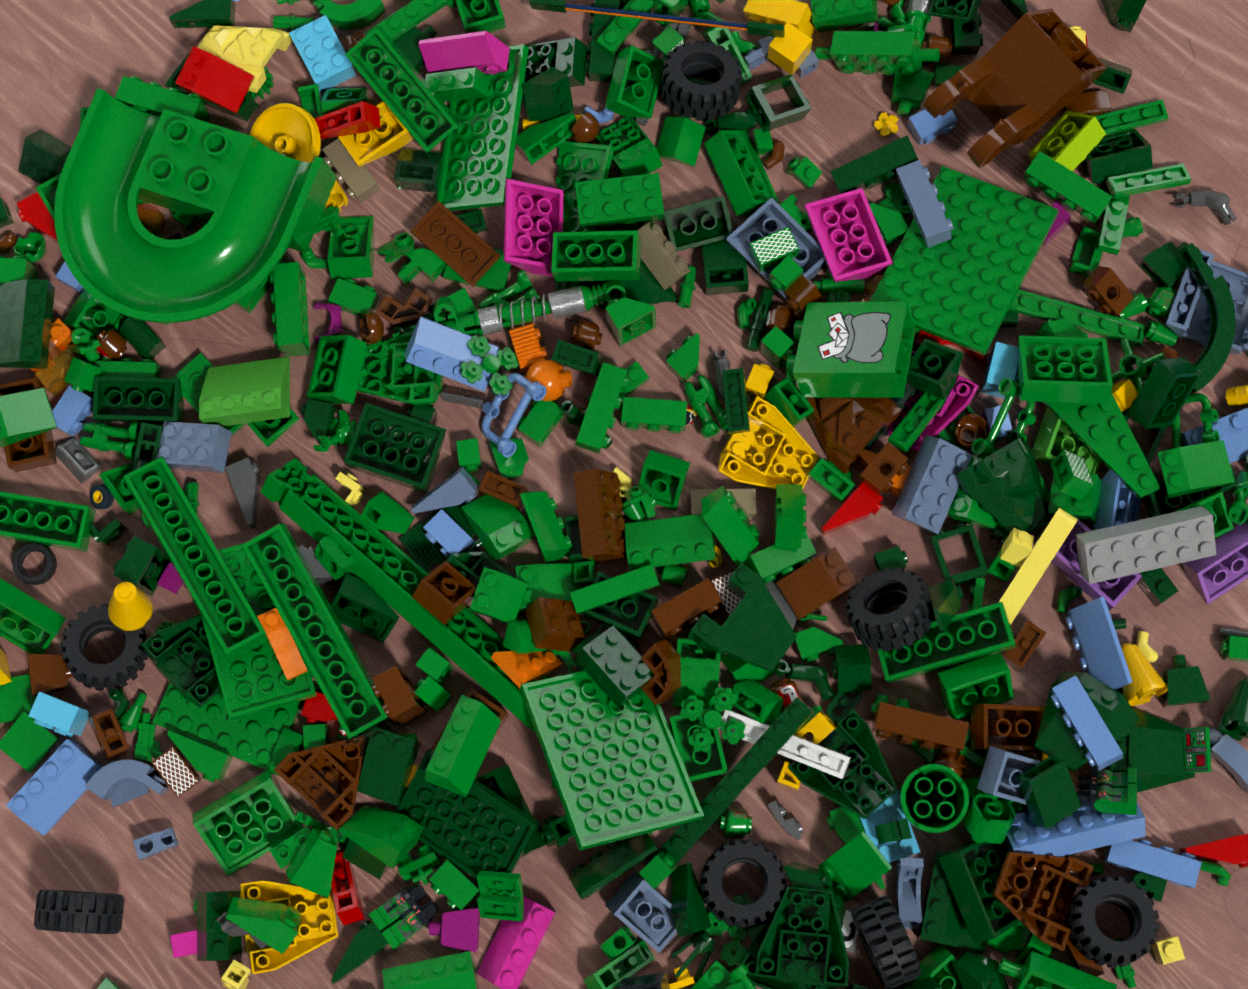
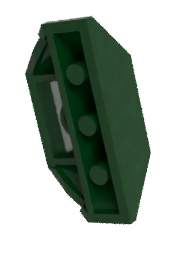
[446,552,517,625]
[783,861,846,929]
[953,952,1010,989]

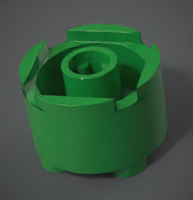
[963,792,1016,844]

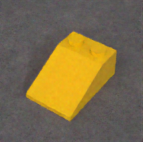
[338,101,413,167]

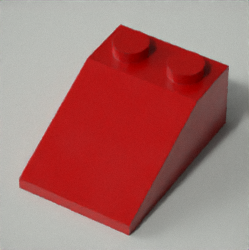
[175,46,255,114]

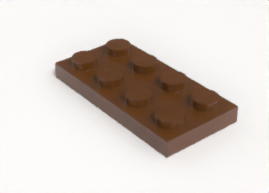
[410,201,501,287]

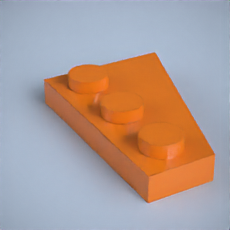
[491,649,562,688]

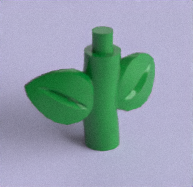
[813,268,865,302]

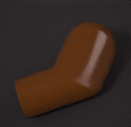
[762,140,785,170]
[0,232,16,253]

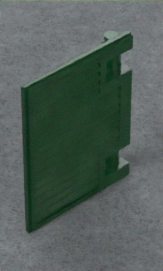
[398,501,483,574]

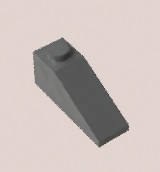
[225,457,261,529]

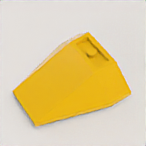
[718,396,819,490]
[240,881,338,975]

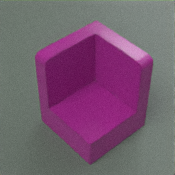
[157,562,183,594]

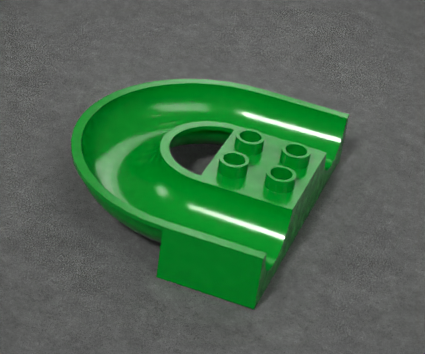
[54,88,337,323]

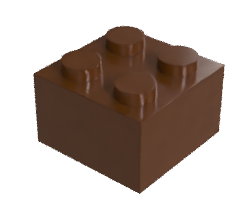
[412,561,477,625]
[525,597,585,652]

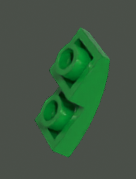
[269,728,303,776]

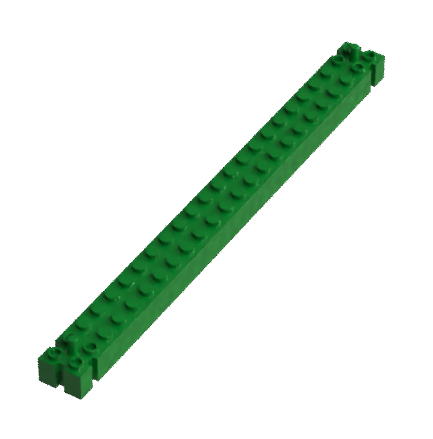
[260,458,652,834]

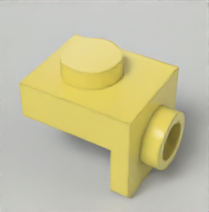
[335,472,364,507]

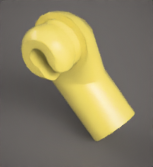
[612,467,632,498]
[1136,631,1158,662]

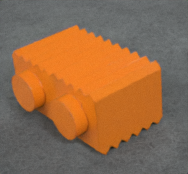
[509,323,548,373]

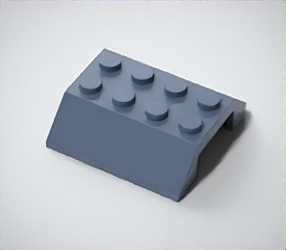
[1166,249,1248,354]

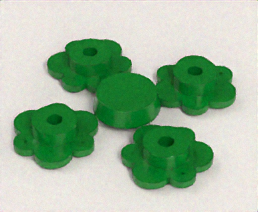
[460,335,519,395]
[680,687,745,752]
[705,894,766,966]

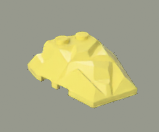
[197,25,292,93]

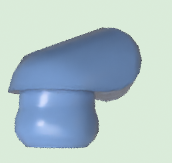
[583,106,614,124]

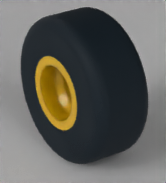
[90,484,114,509]

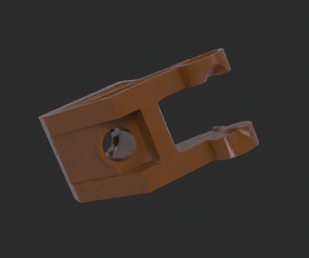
[923,8,1107,169]

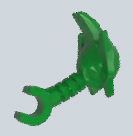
[314,410,356,452]
[294,811,347,849]

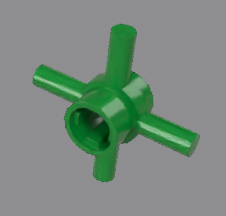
[1111,338,1166,394]

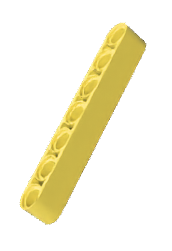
[998,508,1078,625]

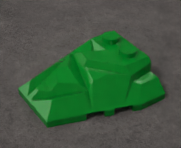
[356,325,443,405]

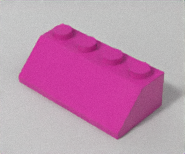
[419,31,510,75]
[477,895,556,989]

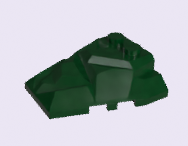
[955,436,1051,534]

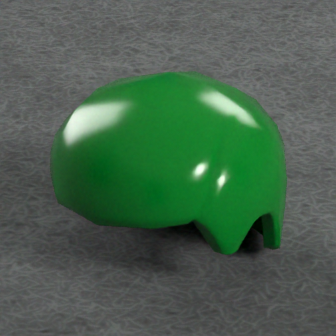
[14,232,46,263]

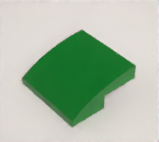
[476,870,524,921]

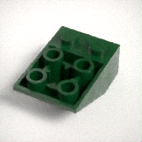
[928,0,982,22]
[525,37,587,87]
[701,239,749,296]

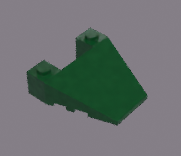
[688,563,797,672]

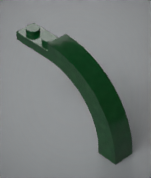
[1178,243,1236,394]

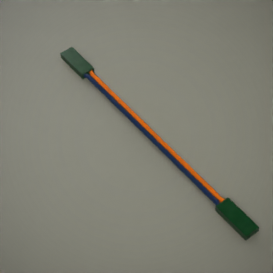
[529,0,785,38]

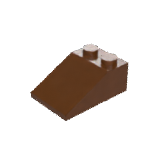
[776,547,858,620]

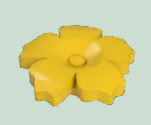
[874,112,899,137]

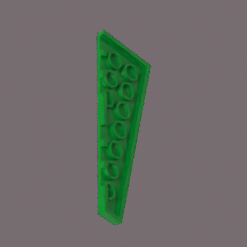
[554,141,614,292]

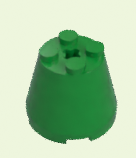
[900,764,969,833]

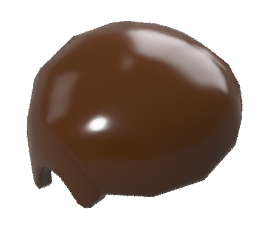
[571,112,600,143]
[360,312,384,345]
[954,413,987,448]

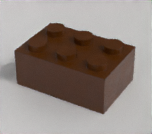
[651,578,722,639]
[971,704,1043,752]

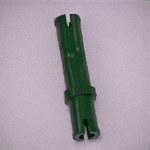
[745,288,774,352]

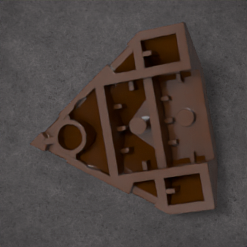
[274,735,367,831]

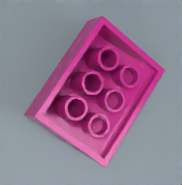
[504,179,564,277]
[804,188,893,282]

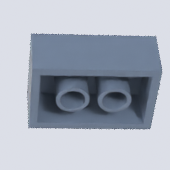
[157,421,232,473]

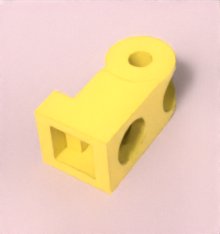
[221,960,251,989]

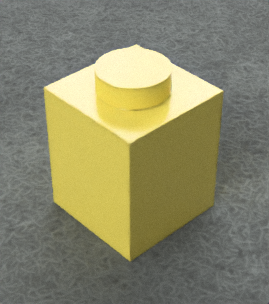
[1000,528,1034,567]
[1151,936,1185,965]

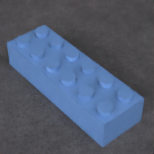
[1004,803,1146,857]

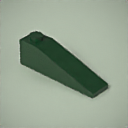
[1101,0,1147,33]

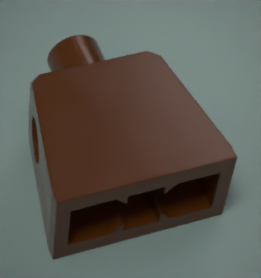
[27,654,73,698]

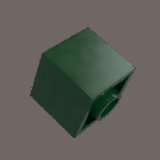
[832,644,871,693]

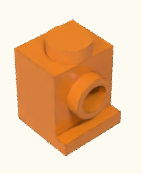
[50,318,73,353]

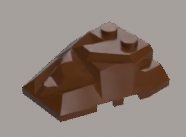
[806,398,903,474]
[992,852,1094,951]

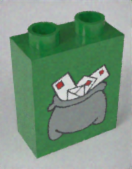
[786,301,916,398]

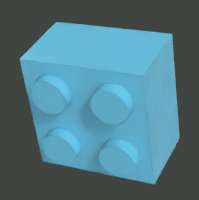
[980,342,1018,399]
[29,692,91,738]

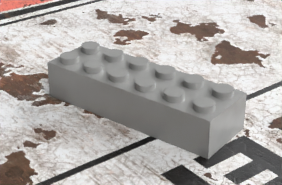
[1076,506,1216,584]

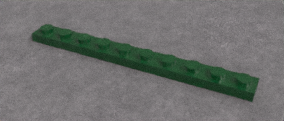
[649,697,814,865]

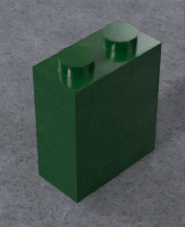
[1017,756,1081,829]

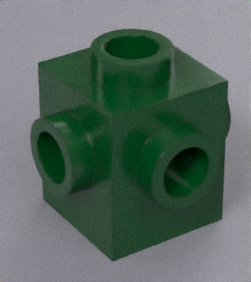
[538,814,574,848]

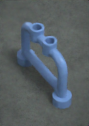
[481,373,547,457]

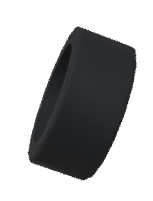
[12,543,57,585]

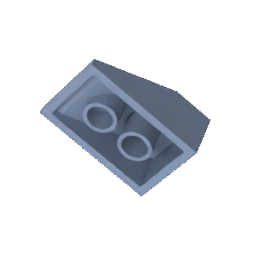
[977,746,1041,804]
[605,872,677,953]

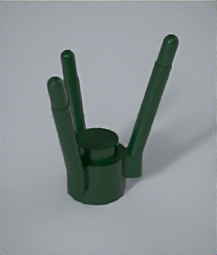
[671,931,716,983]

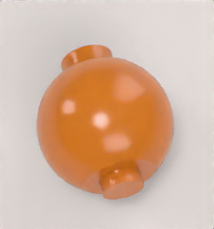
[524,360,572,401]

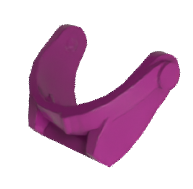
[313,302,342,343]

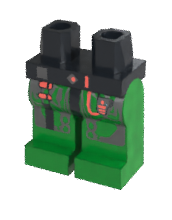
[1078,768,1137,815]
[369,884,439,950]

